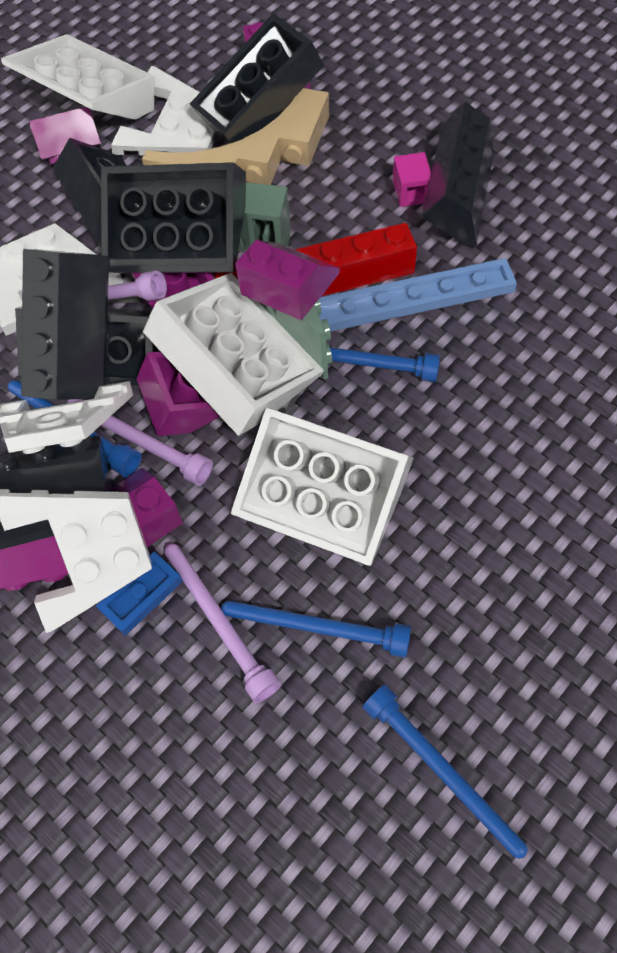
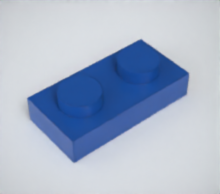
[95,551,183,636]

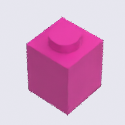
[393,152,431,207]

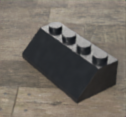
[189,13,324,144]
[421,102,494,249]
[53,138,127,248]
[21,249,109,400]
[15,306,161,386]

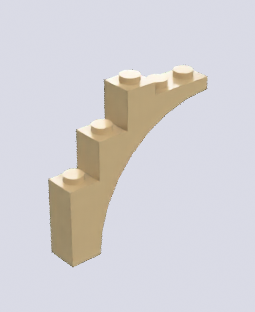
[142,88,329,185]

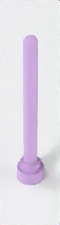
[108,270,167,301]
[67,399,213,486]
[165,544,282,703]

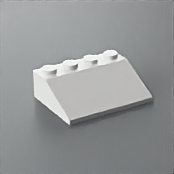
[1,34,155,119]
[143,273,324,436]
[230,407,413,566]

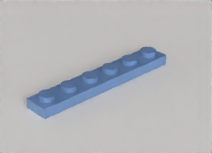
[319,258,517,332]

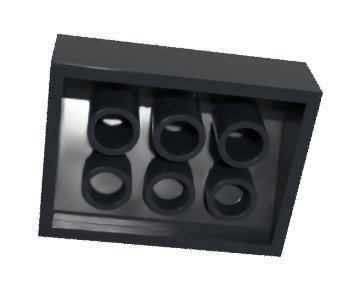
[101,162,246,273]
[0,435,113,550]

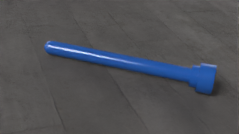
[330,347,440,383]
[8,380,142,477]
[221,601,412,658]
[362,684,528,859]

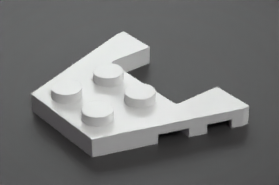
[111,66,217,155]
[0,224,123,336]
[0,381,133,454]
[0,489,152,633]

